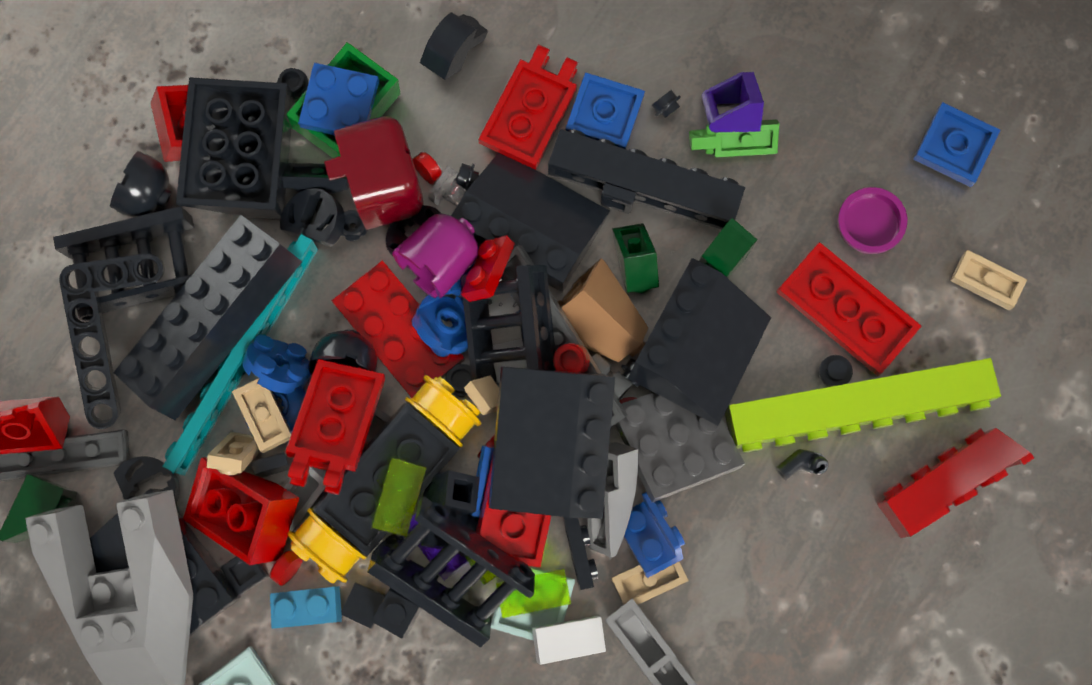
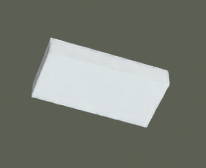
[532,616,606,665]

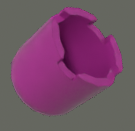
[392,213,478,299]

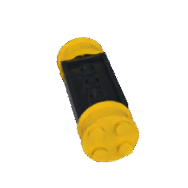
[287,375,482,584]

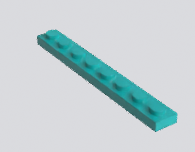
[163,234,318,476]

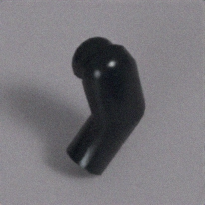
[775,449,829,480]

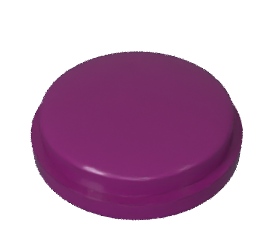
[838,187,908,254]

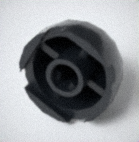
[110,151,172,218]
[308,329,378,375]

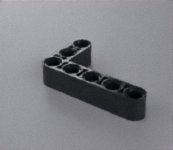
[59,254,165,429]

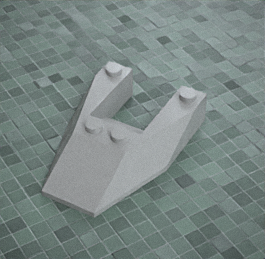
[25,490,193,685]

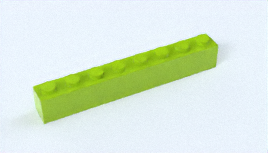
[725,358,1001,453]

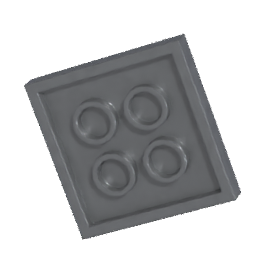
[615,392,745,503]

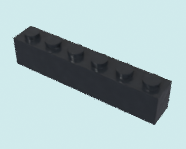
[548,129,745,230]

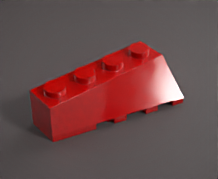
[0,396,70,454]
[877,428,1035,538]

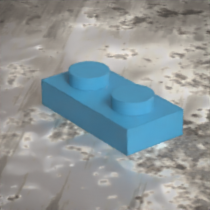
[270,586,342,629]

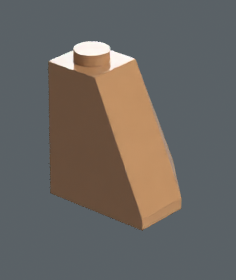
[557,258,649,362]

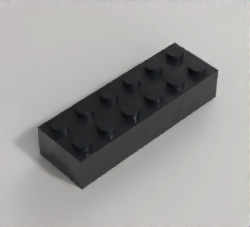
[113,215,302,421]

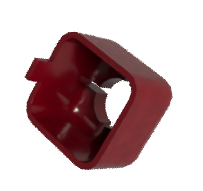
[324,116,424,230]

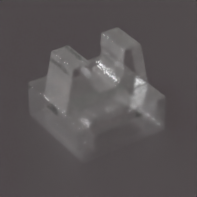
[428,166,466,206]

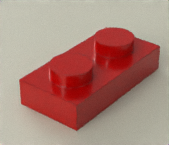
[461,235,515,302]

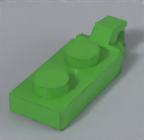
[689,119,780,157]

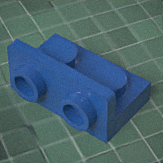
[624,492,685,578]

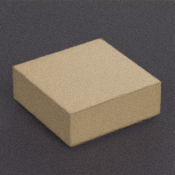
[464,376,499,415]

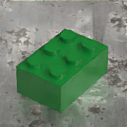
[286,42,401,158]

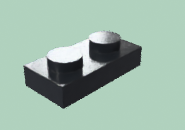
[282,163,349,193]

